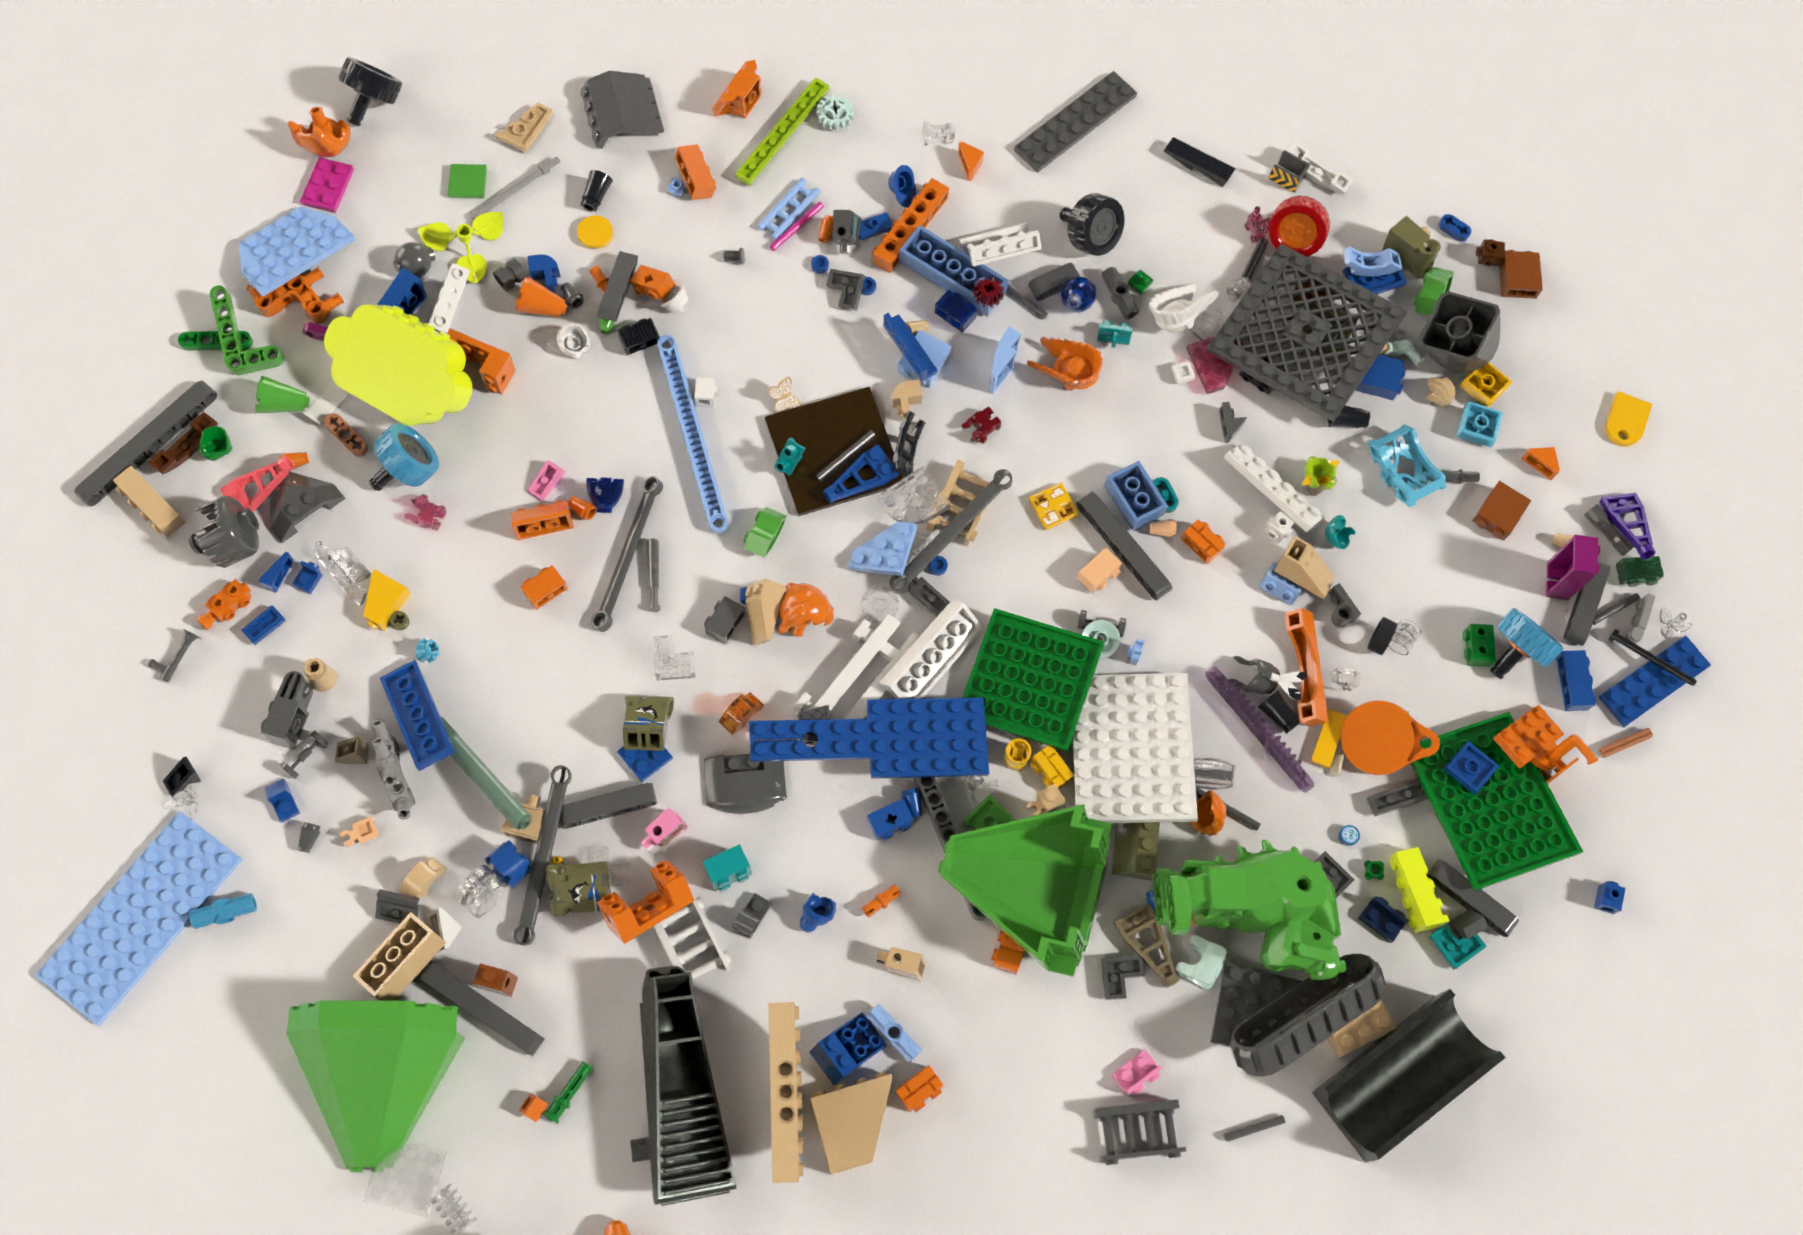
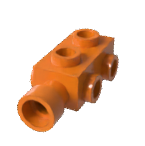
[196,579,252,630]

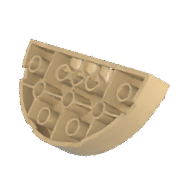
[768,1002,803,1183]

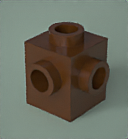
[1476,239,1505,267]

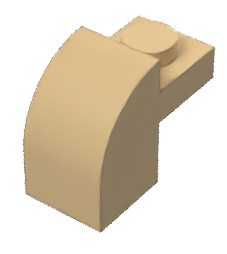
[892,379,922,420]
[399,856,447,900]

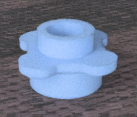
[667,177,687,196]

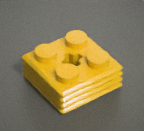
[1459,362,1512,407]

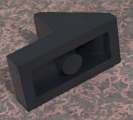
[163,757,201,797]

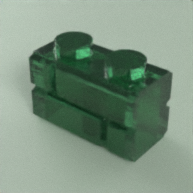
[1616,556,1664,587]

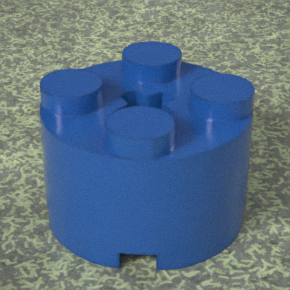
[484,840,532,889]

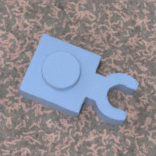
[1127,639,1145,666]

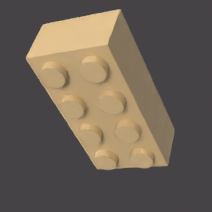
[353,912,446,1001]

